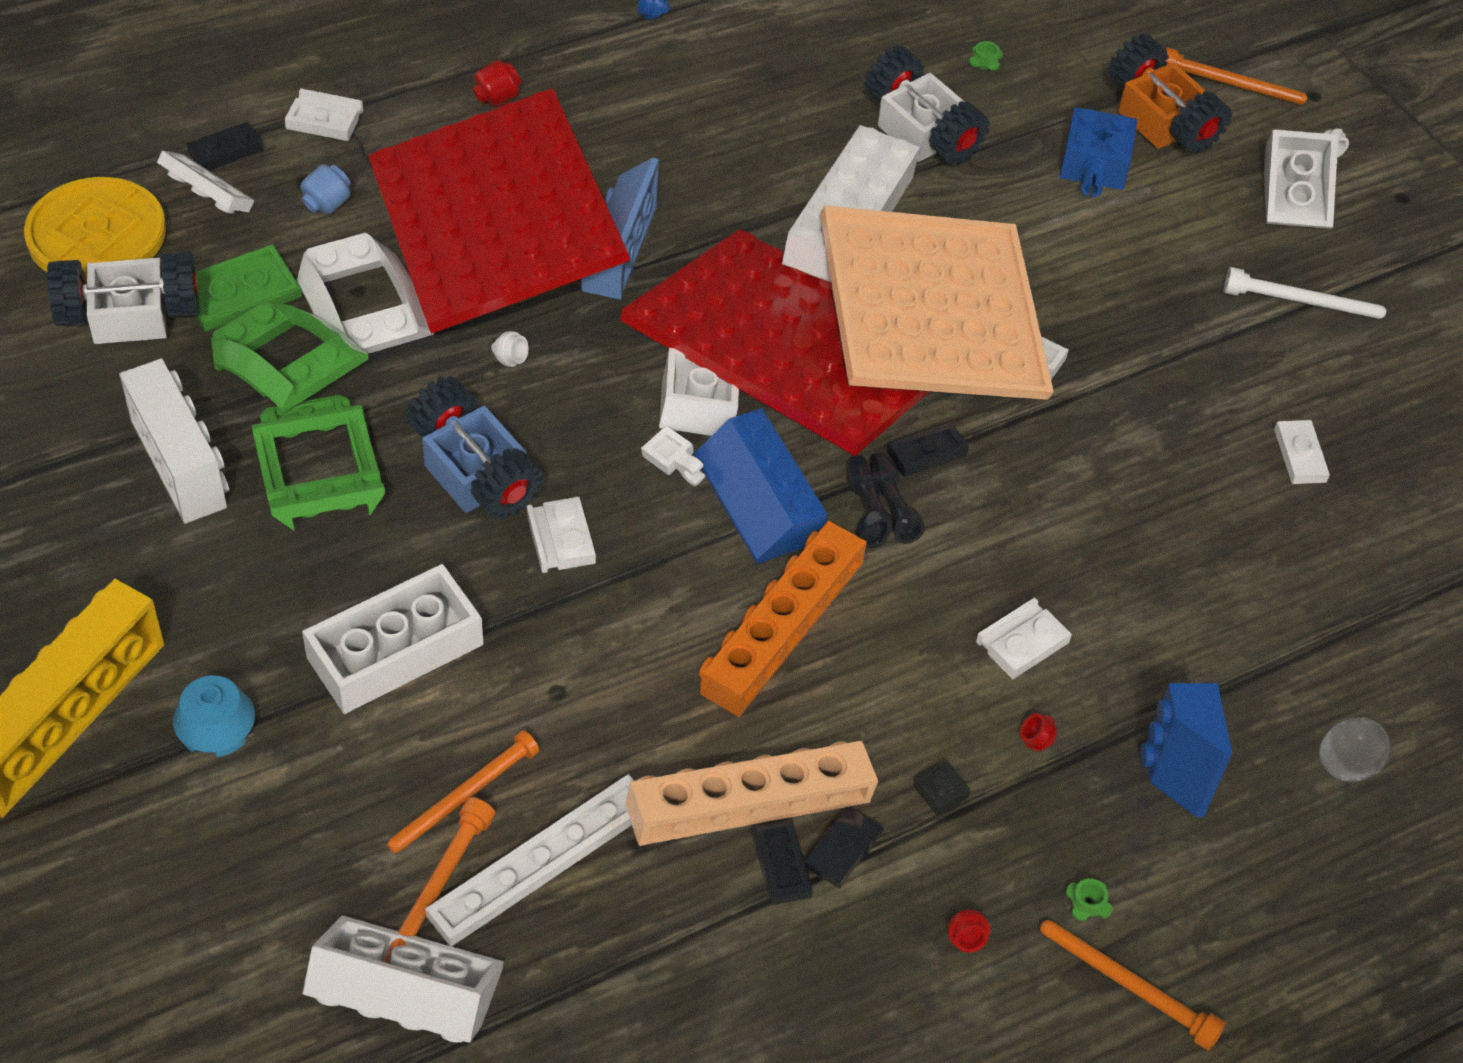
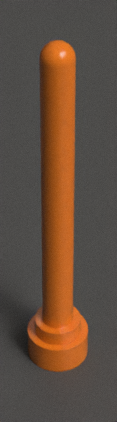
[1166,47,1307,105]
[382,797,496,964]
[1040,920,1227,1052]

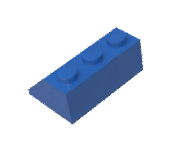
[1140,683,1232,817]

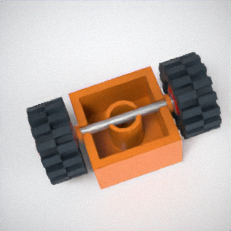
[1108,34,1232,154]

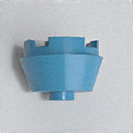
[173,676,255,757]

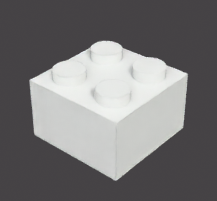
[659,348,739,436]

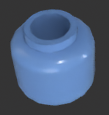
[300,165,351,215]

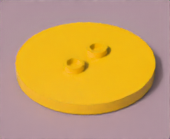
[24,177,166,283]

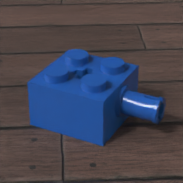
[1060,107,1138,197]

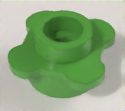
[969,41,1003,70]
[1066,879,1113,921]

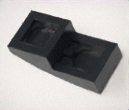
[805,807,884,889]

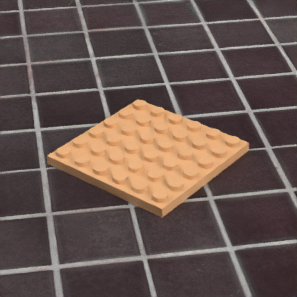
[820,205,1054,400]

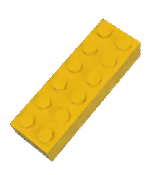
[0,579,164,818]

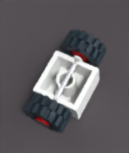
[864,45,990,165]
[47,251,199,344]

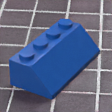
[694,408,827,564]

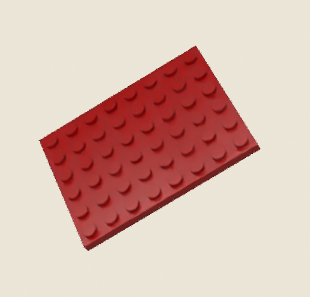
[368,88,630,334]
[620,229,930,456]

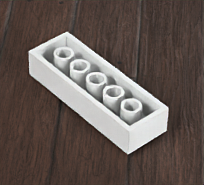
[782,125,920,282]

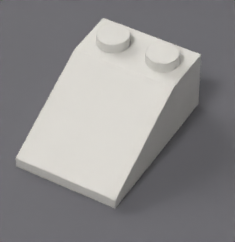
[1264,130,1338,229]

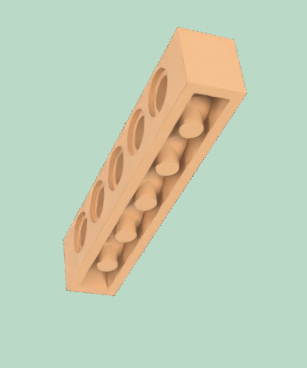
[625,741,878,846]

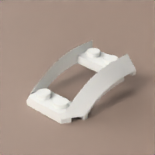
[296,233,434,354]

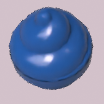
[637,0,670,20]

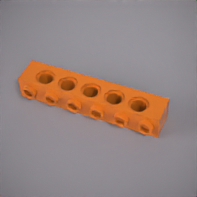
[699,520,867,717]

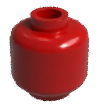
[472,60,522,108]

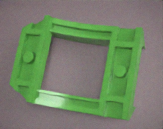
[211,302,369,414]
[252,395,385,530]

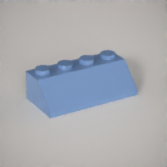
[582,158,659,300]

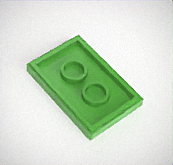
[195,244,302,332]

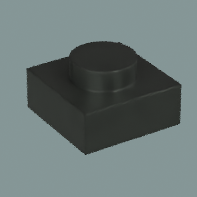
[913,760,971,816]

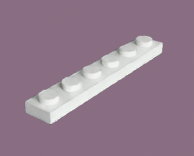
[425,774,634,947]

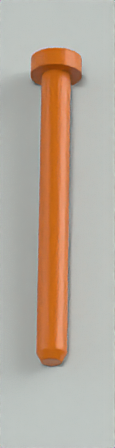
[387,730,539,853]

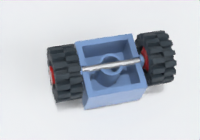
[406,376,544,520]

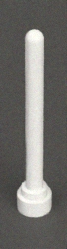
[1223,267,1386,319]

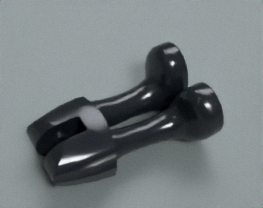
[847,453,925,549]

